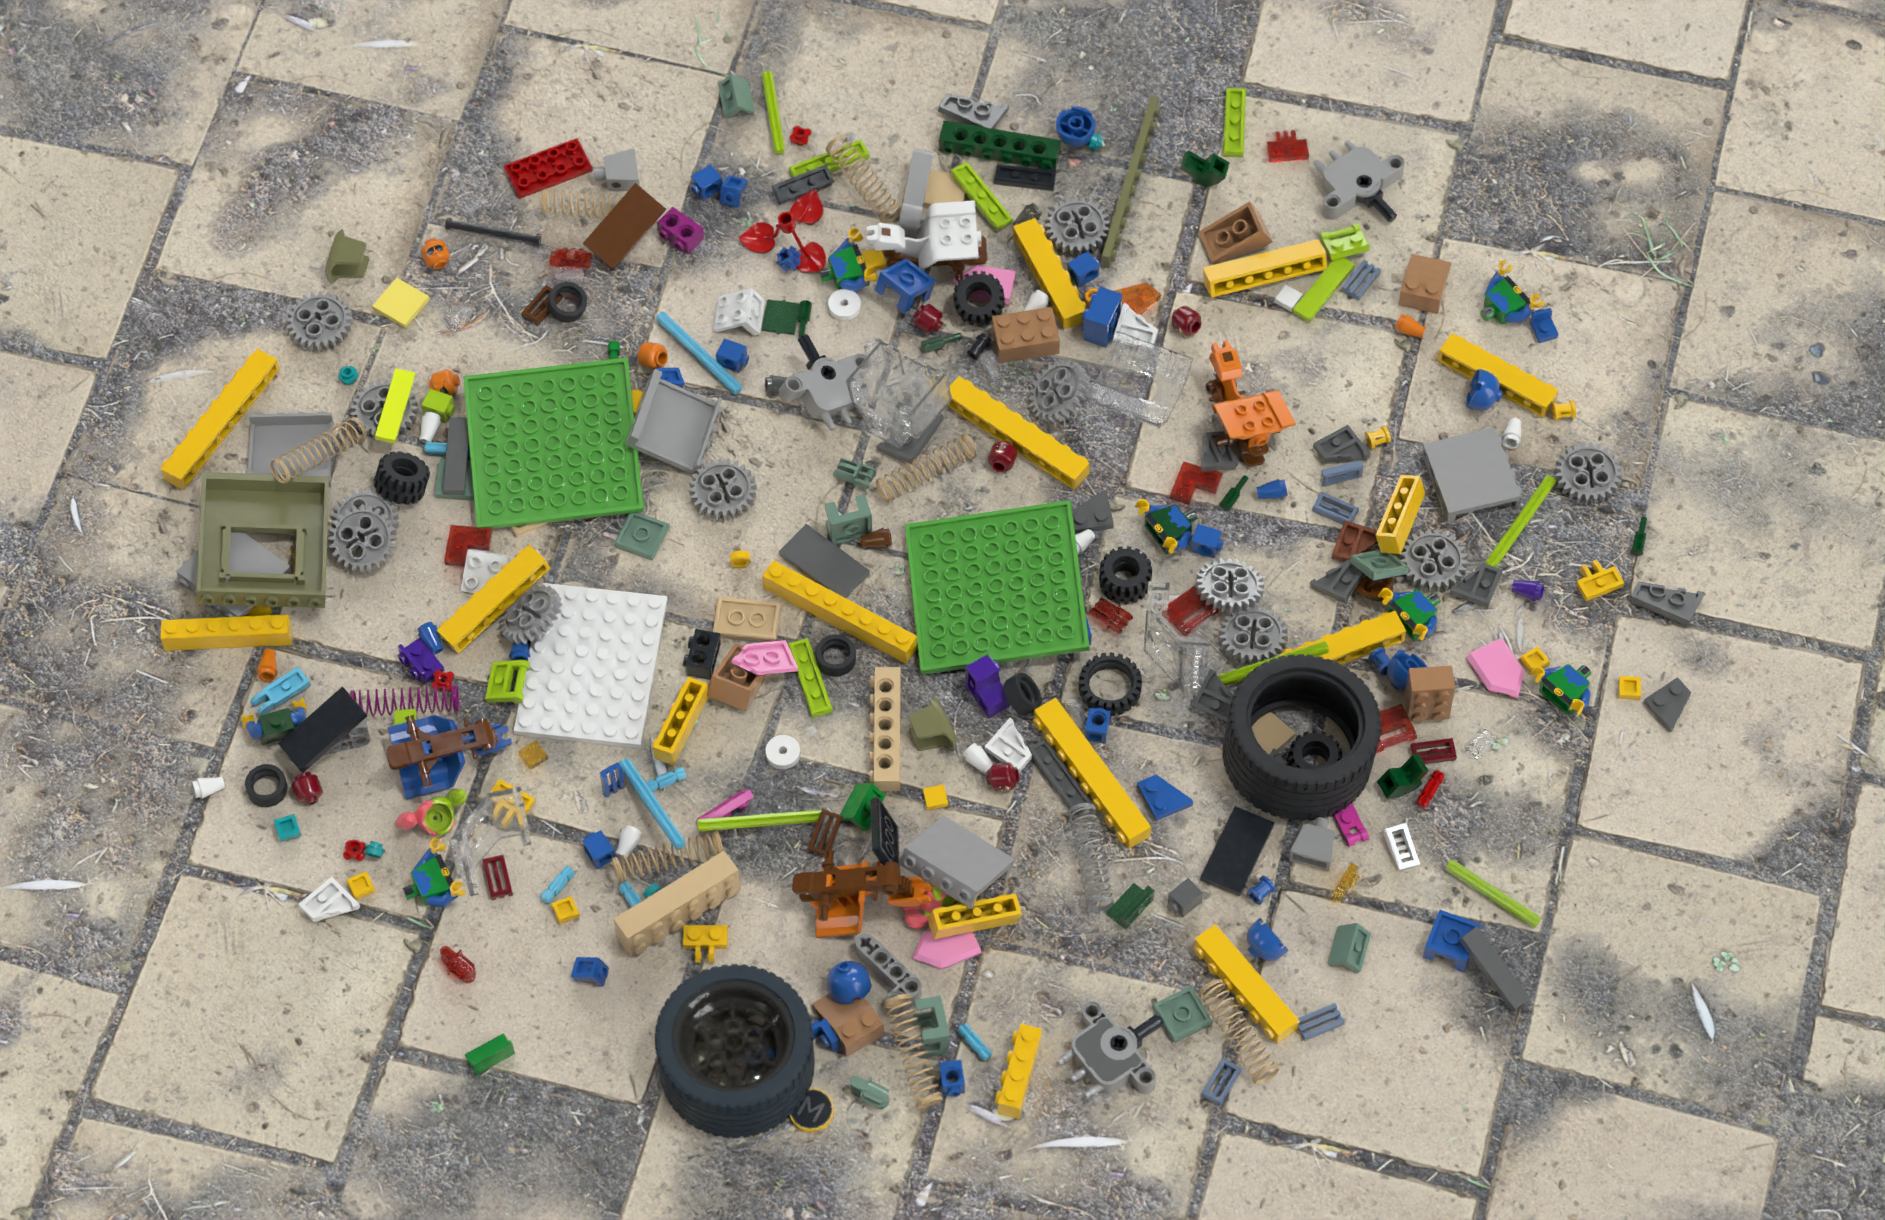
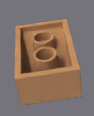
[1199,201,1273,264]
[1398,254,1451,314]
[707,643,767,711]
[812,994,884,1057]

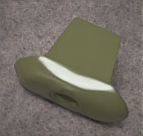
[325,229,369,284]
[909,696,957,752]

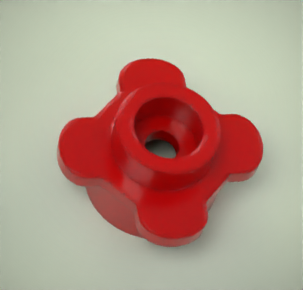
[789,126,812,146]
[432,670,455,691]
[343,840,366,862]

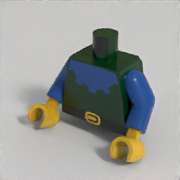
[1134,499,1198,555]
[241,697,308,745]

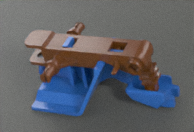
[386,715,512,799]

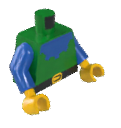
[819,227,878,292]
[1480,260,1544,324]
[1378,588,1441,641]
[1529,664,1591,717]
[402,837,466,907]

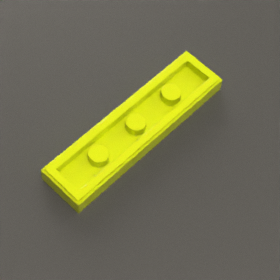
[375,368,416,444]

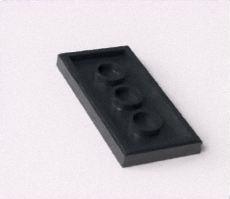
[278,686,368,773]
[870,797,900,876]
[1200,806,1275,897]

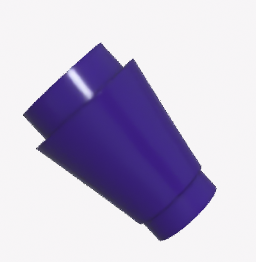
[1512,580,1544,601]

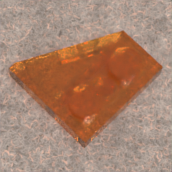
[1115,282,1161,315]

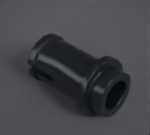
[967,333,991,360]

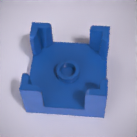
[874,258,936,313]
[1423,910,1481,973]

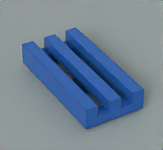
[600,762,625,798]

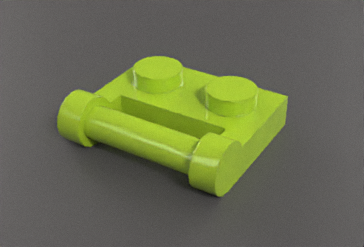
[1319,223,1370,261]
[485,660,530,703]

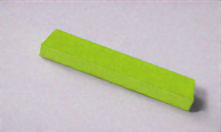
[1223,88,1246,158]
[789,139,870,177]
[950,161,1013,232]
[1292,257,1355,323]
[788,638,833,718]

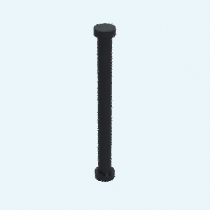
[445,218,542,246]

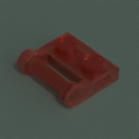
[1162,586,1219,636]
[1376,704,1417,753]

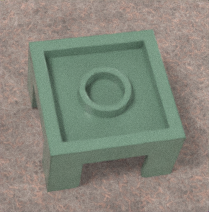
[825,494,872,545]
[913,995,950,1058]

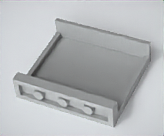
[625,369,722,475]
[245,411,334,487]
[1421,427,1522,523]
[176,532,292,617]
[899,816,1015,908]

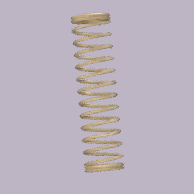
[826,134,902,224]
[541,189,619,218]
[270,417,367,484]
[876,433,977,503]
[612,830,723,884]
[1198,979,1279,1084]
[884,994,943,1108]

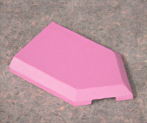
[953,265,1016,306]
[1466,639,1525,699]
[731,640,798,675]
[912,929,981,970]

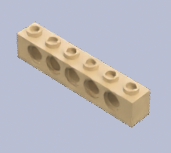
[870,667,901,791]

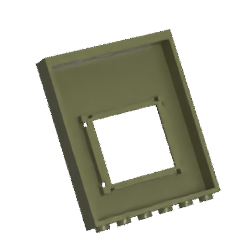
[196,472,329,609]

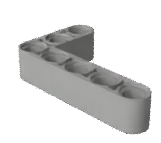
[899,148,933,239]

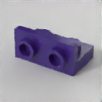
[397,638,445,684]

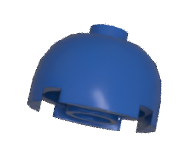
[1056,106,1096,147]
[1466,369,1502,411]
[1387,650,1427,691]
[1246,918,1289,962]
[826,961,872,1004]

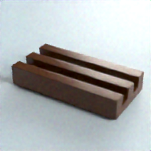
[521,285,563,326]
[807,809,843,856]

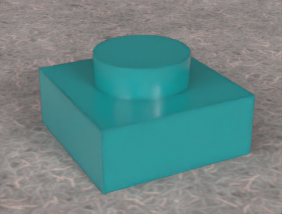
[274,814,301,842]

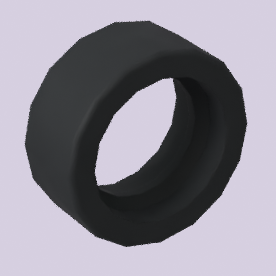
[547,281,587,323]
[816,634,856,677]
[1004,672,1042,715]
[245,764,288,807]

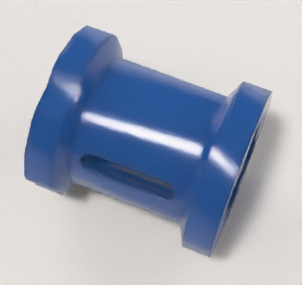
[1368,647,1390,675]
[1247,876,1276,905]

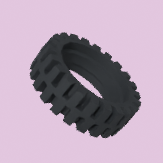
[1079,652,1142,716]

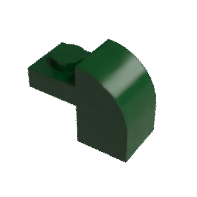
[1180,150,1230,186]
[1377,754,1429,799]

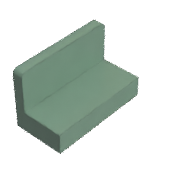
[718,74,755,118]
[1328,923,1371,973]

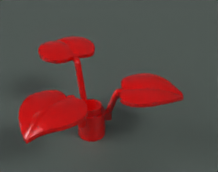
[739,190,826,273]

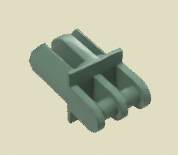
[833,458,877,489]
[850,1076,889,1109]

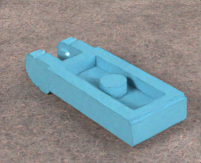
[250,667,311,716]

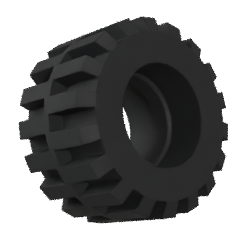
[953,271,1005,326]
[374,451,430,505]
[1099,546,1152,604]
[1287,730,1343,769]

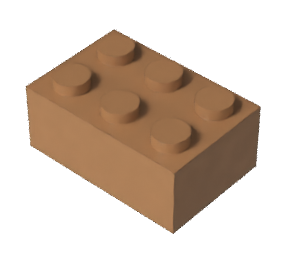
[992,307,1060,363]
[1404,666,1455,723]

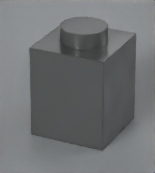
[1168,878,1203,918]

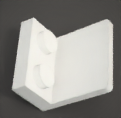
[713,288,765,336]
[461,549,514,593]

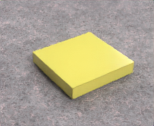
[372,278,430,329]

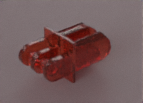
[1089,597,1133,634]
[440,946,476,983]

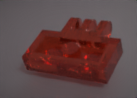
[1267,130,1309,163]
[549,247,592,268]

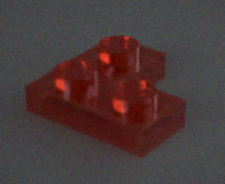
[1170,461,1223,505]
[444,525,493,567]

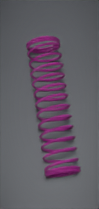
[350,685,459,716]

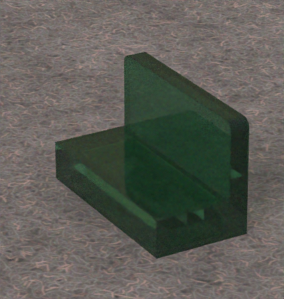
[1107,883,1155,929]

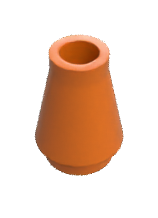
[1394,314,1426,339]
[256,649,278,682]

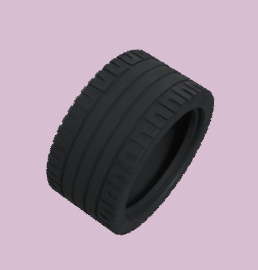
[1222,654,1381,821]

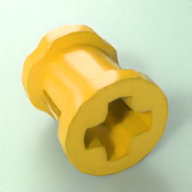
[1552,400,1576,421]
[1365,425,1391,450]

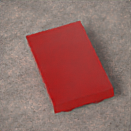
[504,138,593,199]

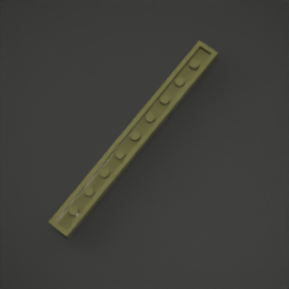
[1101,96,1161,268]

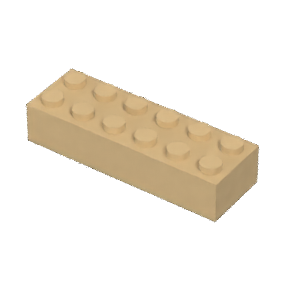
[614,851,741,957]

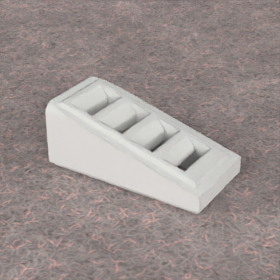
[1383,823,1420,870]

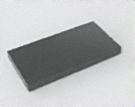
[779,524,870,598]

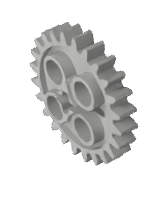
[1045,196,1110,256]
[286,291,353,352]
[1029,359,1089,423]
[351,379,418,440]
[1554,442,1623,505]
[689,458,757,521]
[331,488,399,553]
[328,504,397,573]
[1399,528,1468,592]
[1195,557,1264,614]
[499,584,563,645]
[1219,605,1288,665]

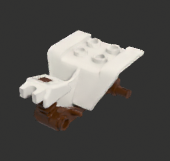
[866,201,987,281]

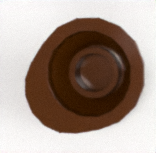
[1356,576,1394,602]

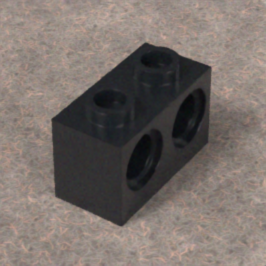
[683,629,721,680]

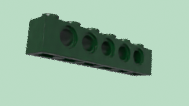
[939,120,1061,171]

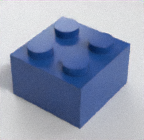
[1082,286,1122,348]

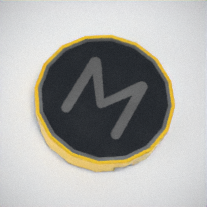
[790,1088,834,1133]

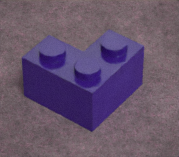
[966,654,1010,718]

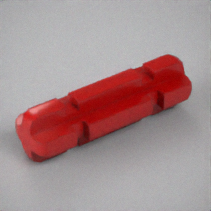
[1416,770,1444,809]

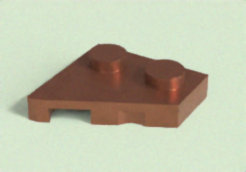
[1331,520,1378,562]

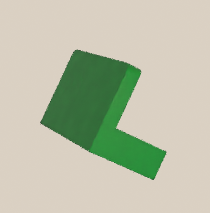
[840,783,886,831]
[465,1033,515,1075]

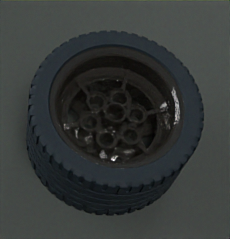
[655,964,815,1138]

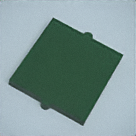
[762,299,800,335]

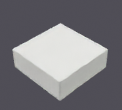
[1274,285,1303,312]

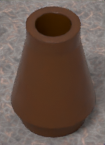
[860,527,892,548]

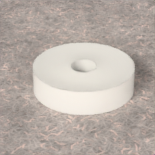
[828,289,861,321]
[766,735,800,769]

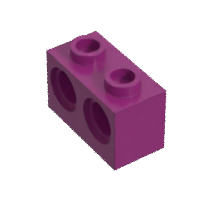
[657,207,704,255]

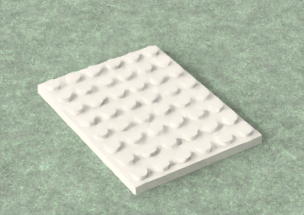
[514,583,668,749]

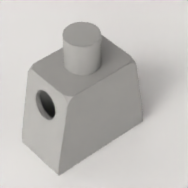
[593,149,640,191]
[1289,817,1334,872]

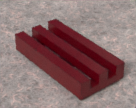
[1410,738,1457,764]
[482,854,513,900]

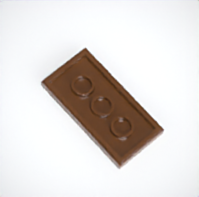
[583,183,666,270]

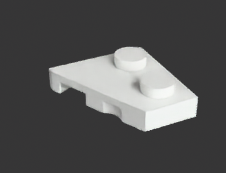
[1113,303,1158,351]
[985,718,1032,773]
[298,877,360,922]

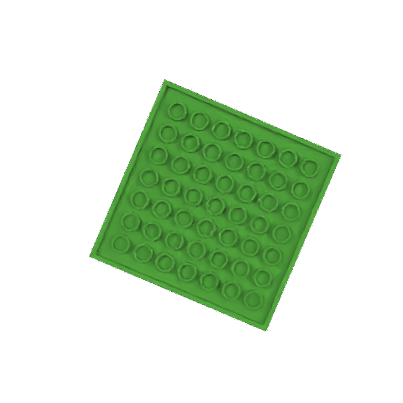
[463,358,644,530]
[905,500,1090,675]

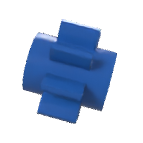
[776,246,802,272]

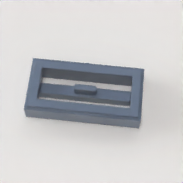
[1342,260,1381,301]
[1320,460,1363,487]
[1312,492,1359,524]
[1298,1003,1345,1041]
[1201,1058,1242,1107]

